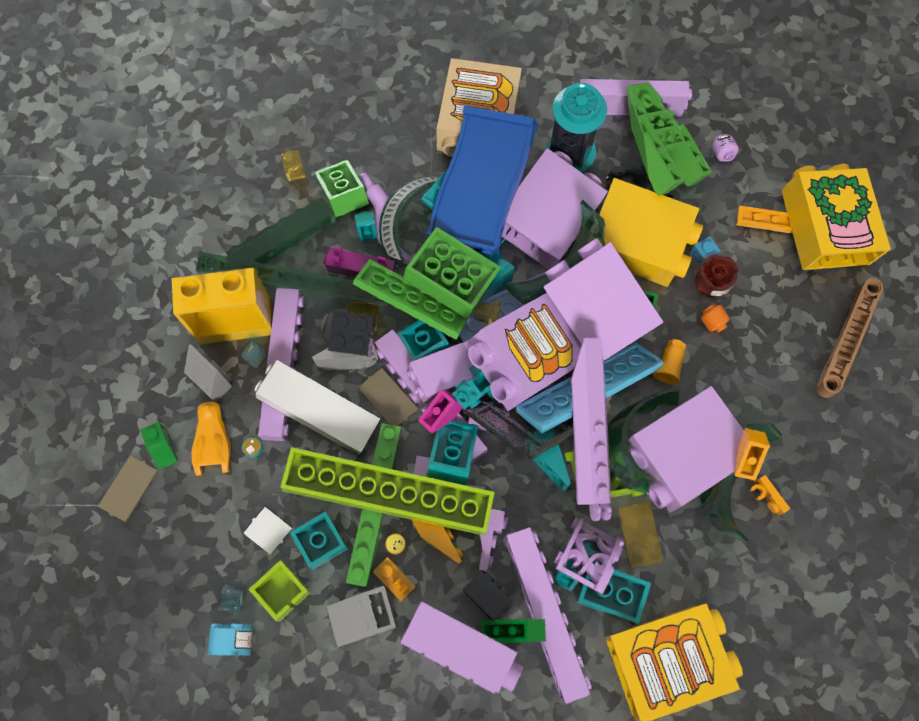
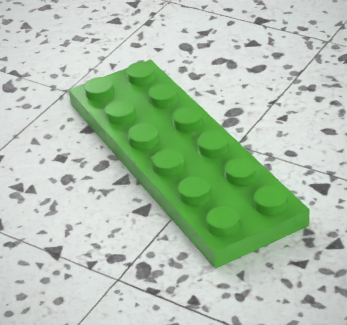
[353,259,467,340]

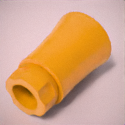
[653,339,686,385]

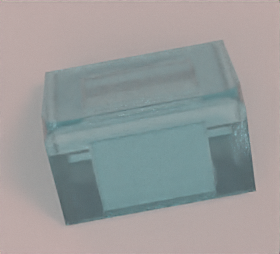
[241,341,267,368]

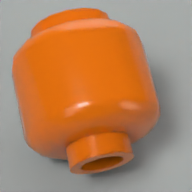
[701,304,730,333]

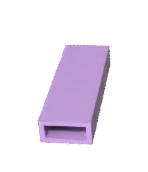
[580,79,692,116]
[406,341,474,404]

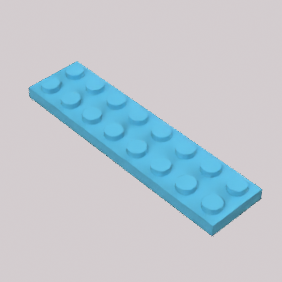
[516,343,663,434]

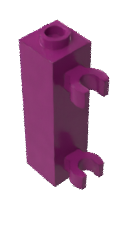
[324,247,396,277]

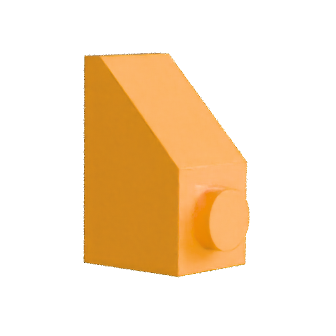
[734,428,770,481]

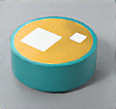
[242,437,263,458]

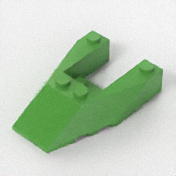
[626,82,713,196]

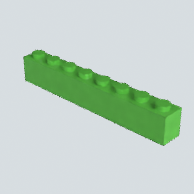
[346,423,402,588]

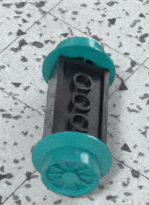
[546,83,607,173]

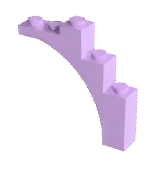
[413,456,508,572]

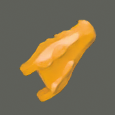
[191,402,231,476]

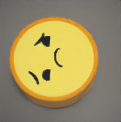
[385,534,406,555]

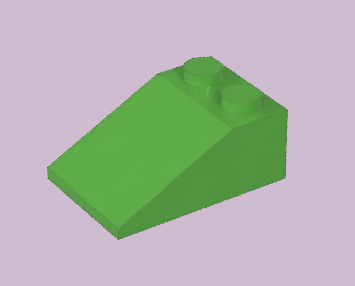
[315,160,369,217]

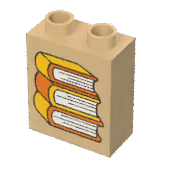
[437,58,522,157]

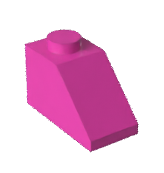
[418,389,462,433]

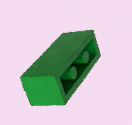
[481,619,546,642]

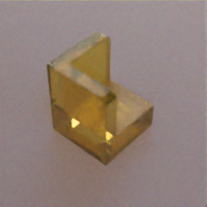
[281,150,306,181]
[473,300,502,324]

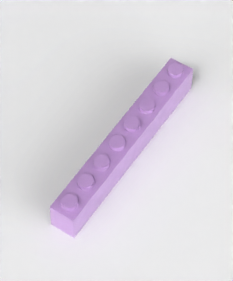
[258,288,304,441]
[374,330,487,464]

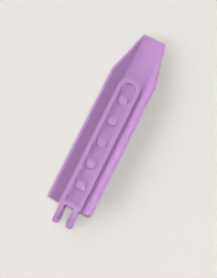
[571,338,612,521]

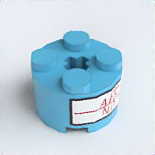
[207,624,253,655]

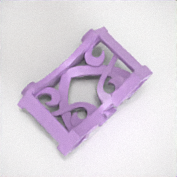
[554,516,625,594]

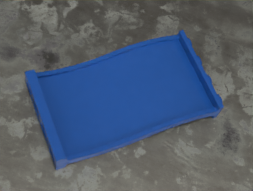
[425,105,539,256]

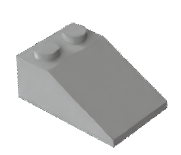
[312,335,378,371]

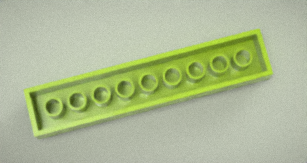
[280,447,495,535]

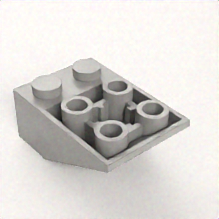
[184,344,232,402]
[327,586,398,647]

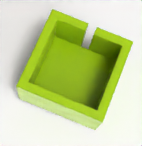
[248,560,311,622]

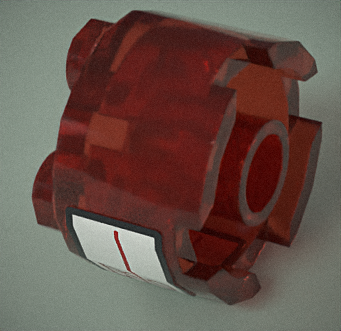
[695,254,738,298]

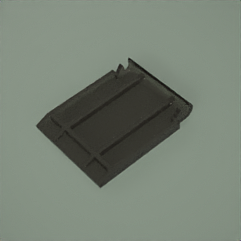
[464,390,574,460]

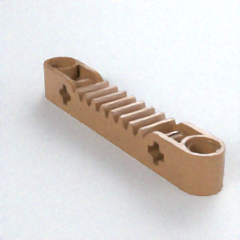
[816,278,883,398]

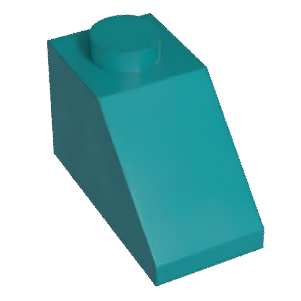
[355,211,378,242]

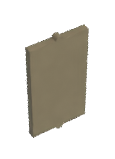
[358,368,418,426]
[98,455,158,522]

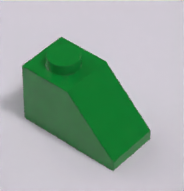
[140,422,178,470]

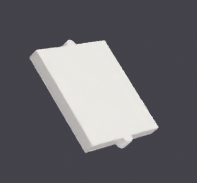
[244,507,292,555]

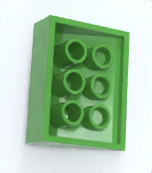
[403,227,501,319]

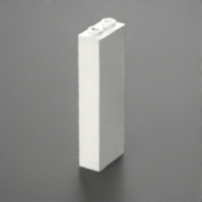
[255,360,380,456]

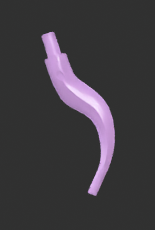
[358,173,413,265]

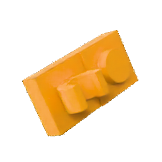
[749,475,790,516]
[373,557,416,602]

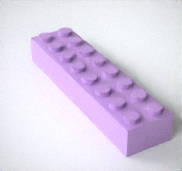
[505,528,591,704]

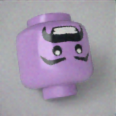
[712,134,739,162]

